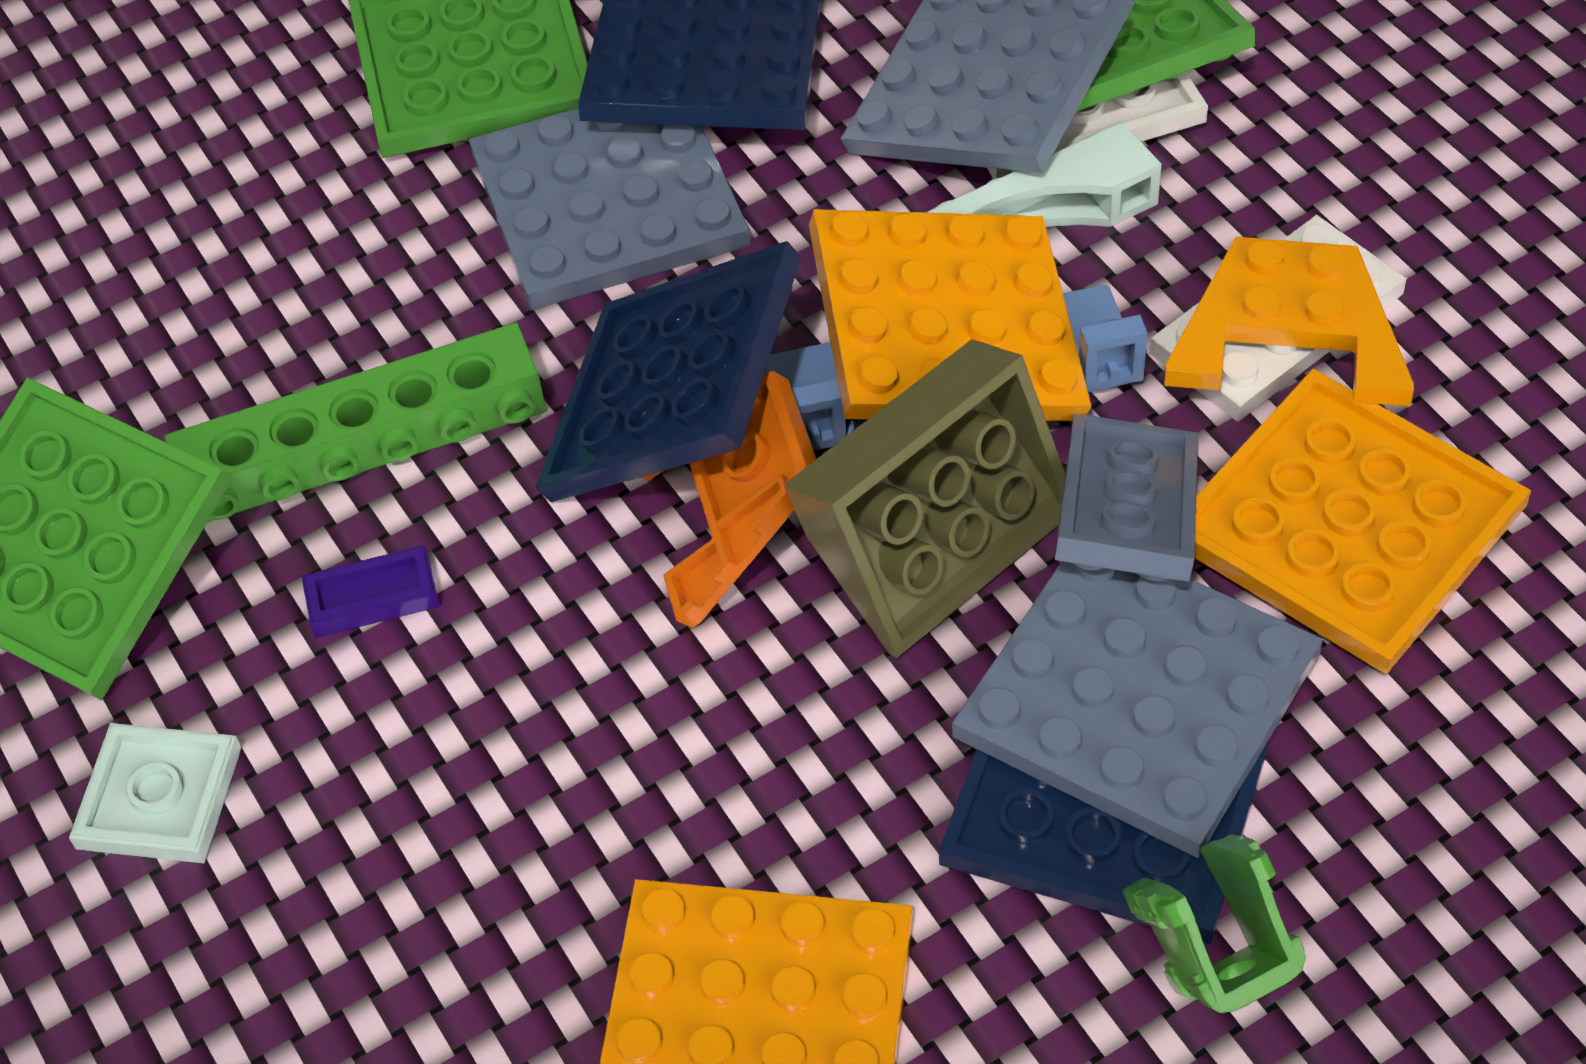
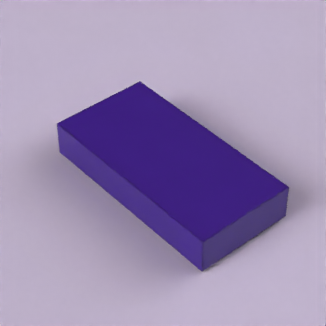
[301,545,440,638]

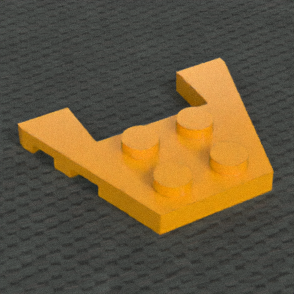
[1164,237,1414,407]

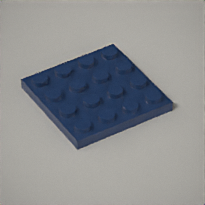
[578,0,821,130]
[535,241,801,502]
[939,736,1272,944]

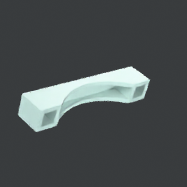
[926,122,1162,227]

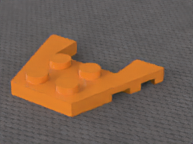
[642,371,816,628]

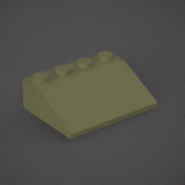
[784,339,1065,658]

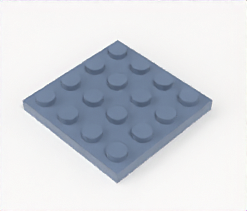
[841,0,1135,173]
[468,108,751,310]
[952,561,1323,858]

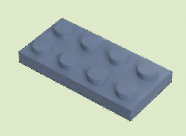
[1055,414,1198,582]

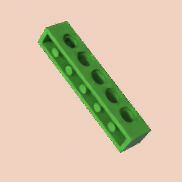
[164,322,547,523]

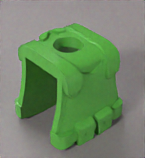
[1122,834,1306,1013]

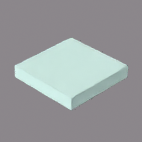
[69,723,241,864]

